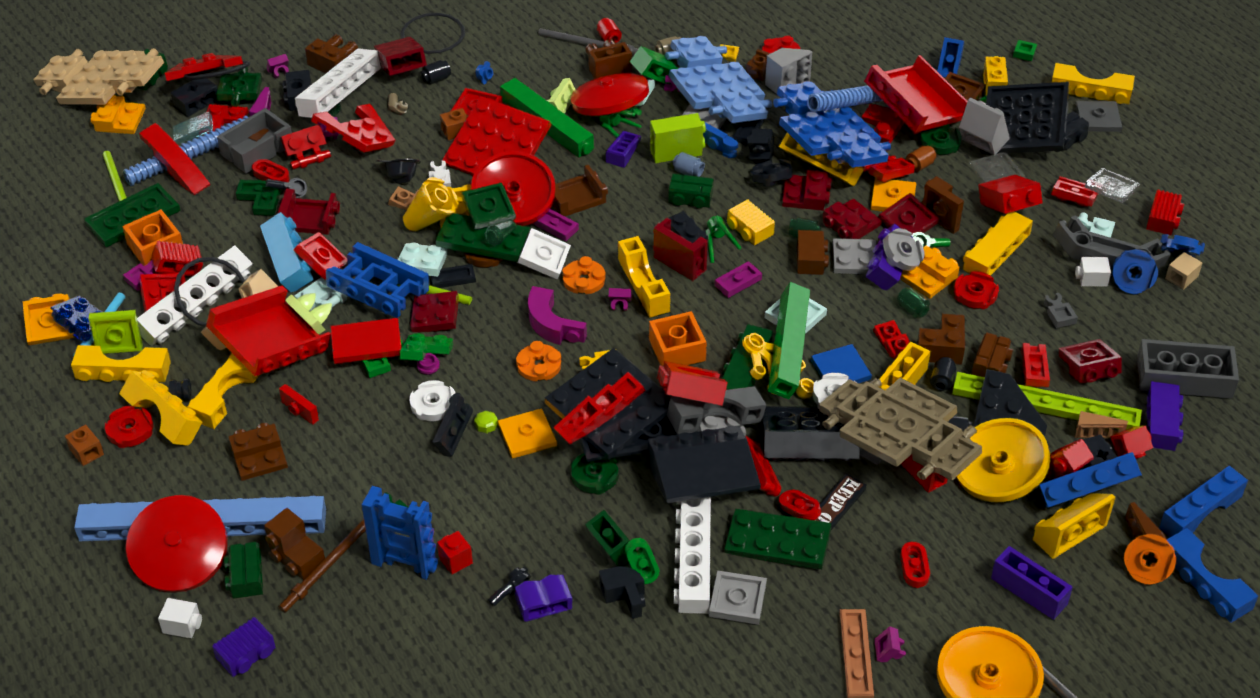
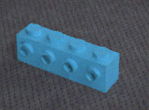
[260,212,313,292]

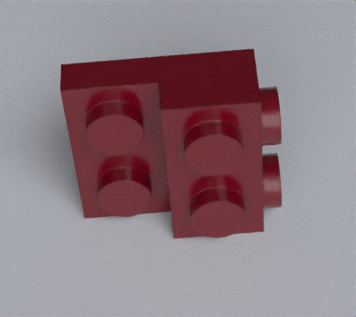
[782,170,832,211]
[822,198,882,239]
[1059,339,1122,383]

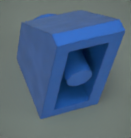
[937,37,964,77]

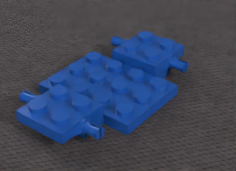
[773,81,891,168]

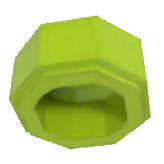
[474,411,498,433]

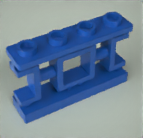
[326,242,429,318]
[362,486,438,580]

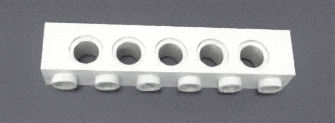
[295,49,381,118]
[137,245,253,346]
[674,497,711,614]

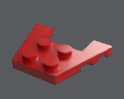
[165,53,243,81]
[311,104,395,152]

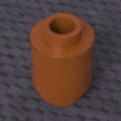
[906,146,936,172]

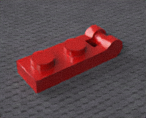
[1021,343,1050,387]
[745,436,781,497]

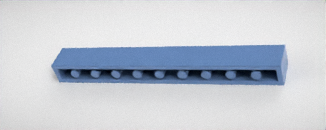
[74,496,326,541]

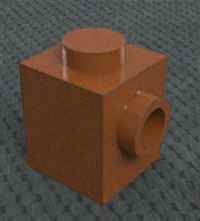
[440,108,469,140]
[65,424,104,466]

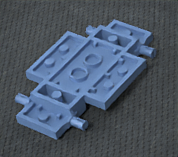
[665,36,772,123]

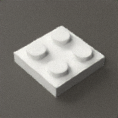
[518,228,571,279]

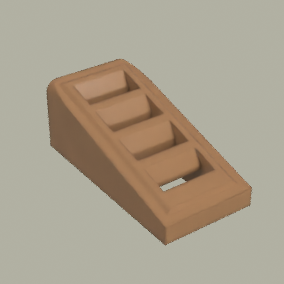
[1075,411,1128,438]

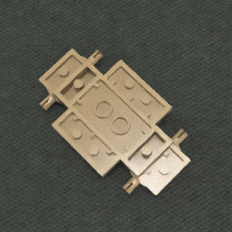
[33,48,164,105]

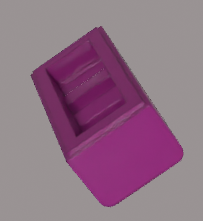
[249,87,272,116]

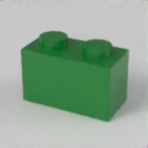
[630,46,678,84]

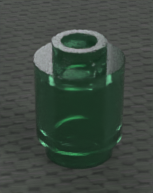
[789,217,821,238]
[897,287,930,318]

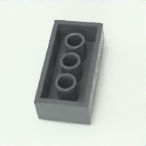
[1137,339,1239,398]

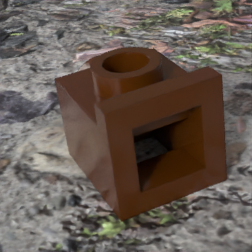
[746,49,770,82]

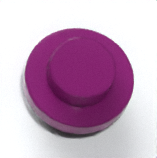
[417,353,440,374]

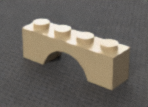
[201,269,278,350]

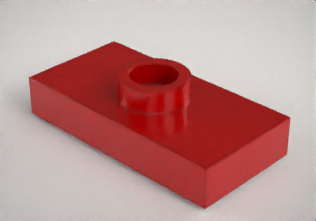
[279,384,319,425]

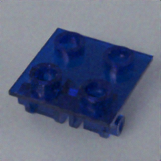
[50,295,103,342]

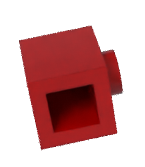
[1110,426,1153,459]
[437,531,473,575]

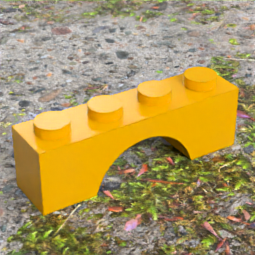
[1052,63,1135,104]
[618,236,670,318]
[71,345,171,382]
[187,354,259,429]
[119,370,203,445]

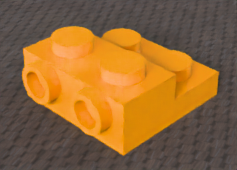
[91,95,146,134]
[900,245,960,299]
[23,294,74,345]

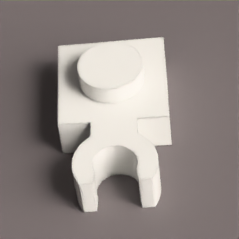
[429,160,451,187]

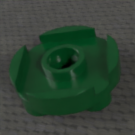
[920,124,962,155]
[572,453,619,495]

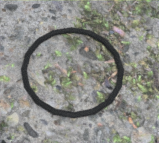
[401,13,465,54]
[183,61,250,80]
[174,257,245,327]

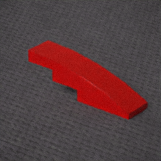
[139,123,210,195]
[553,372,645,444]

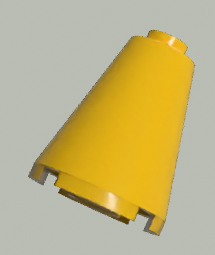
[403,177,459,232]

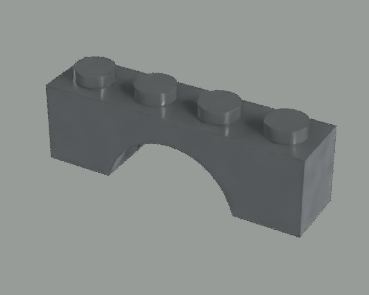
[666,386,766,434]

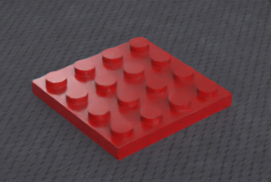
[442,96,551,175]

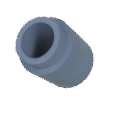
[673,152,705,177]

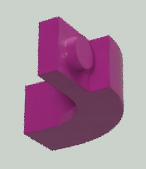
[528,286,587,345]

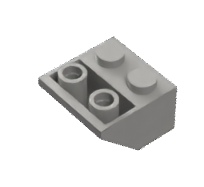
[765,48,813,94]
[959,98,1010,155]

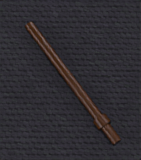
[278,519,366,613]

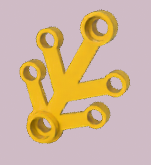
[743,333,814,399]

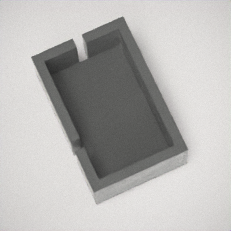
[217,108,292,174]

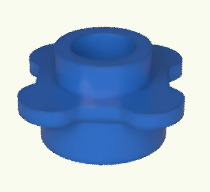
[476,61,493,85]

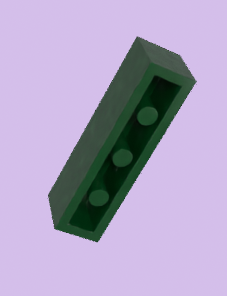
[719,324,773,390]

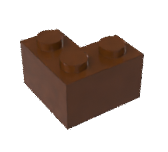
[917,313,965,365]
[264,508,325,580]

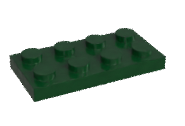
[84,183,181,247]
[436,213,530,262]
[725,509,832,570]

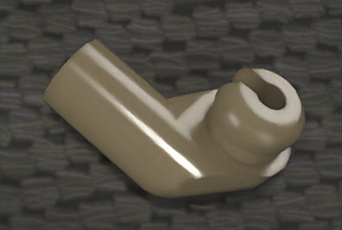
[388,93,408,115]

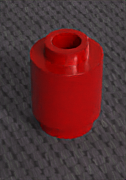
[597,18,622,43]

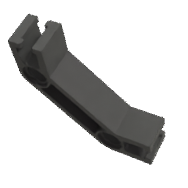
[1053,215,1171,275]

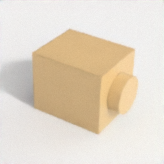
[1165,252,1202,290]

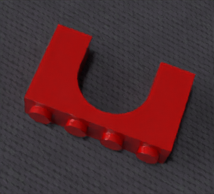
[657,361,728,406]

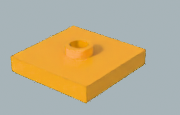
[871,178,916,211]
[498,408,557,459]

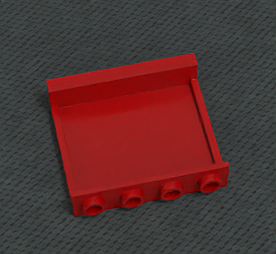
[864,55,968,133]
[206,285,331,376]

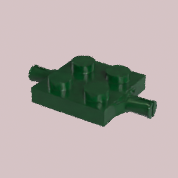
[217,68,262,107]

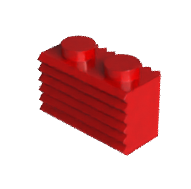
[1146,189,1184,235]
[152,240,203,276]
[1045,439,1094,481]

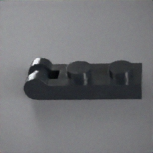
[432,393,473,457]

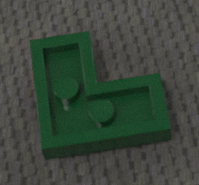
[236,180,281,215]

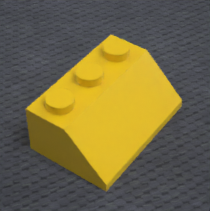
[1033,493,1115,559]

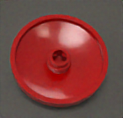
[570,73,649,116]
[471,151,555,226]
[126,495,228,593]

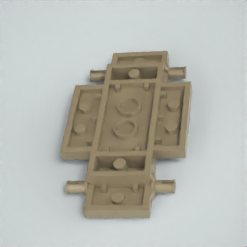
[819,378,982,481]

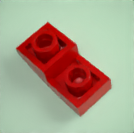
[873,320,910,360]

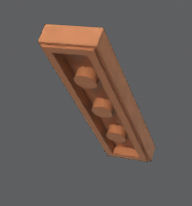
[840,609,874,698]

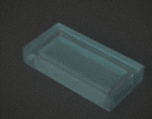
[173,111,213,144]

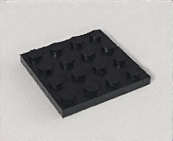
[980,82,1070,154]
[545,348,671,460]

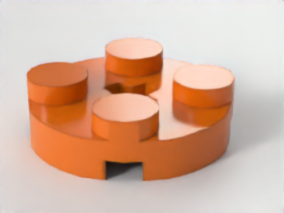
[562,256,606,294]
[516,341,561,381]
[1124,534,1176,584]

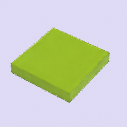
[89,310,143,354]

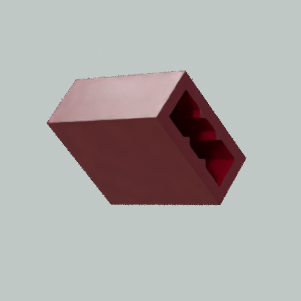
[374,37,427,76]

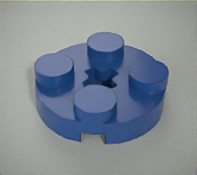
[1160,234,1205,258]
[1112,249,1158,294]

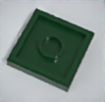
[461,183,516,229]

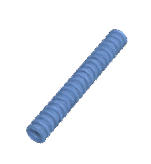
[807,85,883,112]
[123,116,249,186]

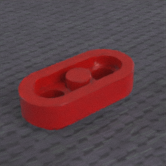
[252,159,290,182]
[779,489,821,520]
[900,542,930,588]

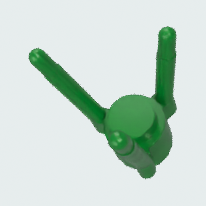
[600,110,642,141]
[705,215,742,263]

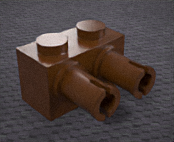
[305,34,358,73]
[585,39,632,79]

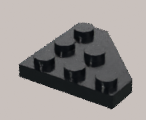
[974,369,1047,437]

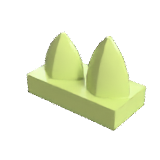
[546,78,575,114]
[285,293,332,334]

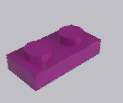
[533,209,579,241]
[715,261,762,298]

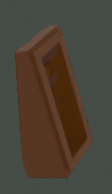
[1125,502,1167,554]

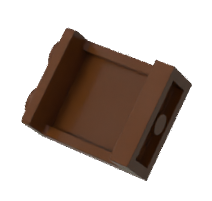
[552,165,608,216]

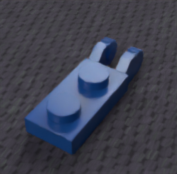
[701,120,738,158]

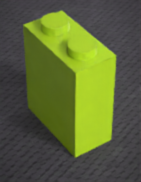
[650,113,706,163]

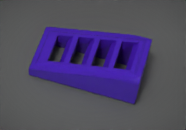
[606,131,641,168]

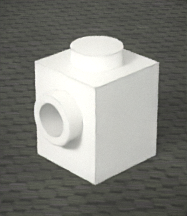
[1075,257,1111,286]
[158,598,202,638]

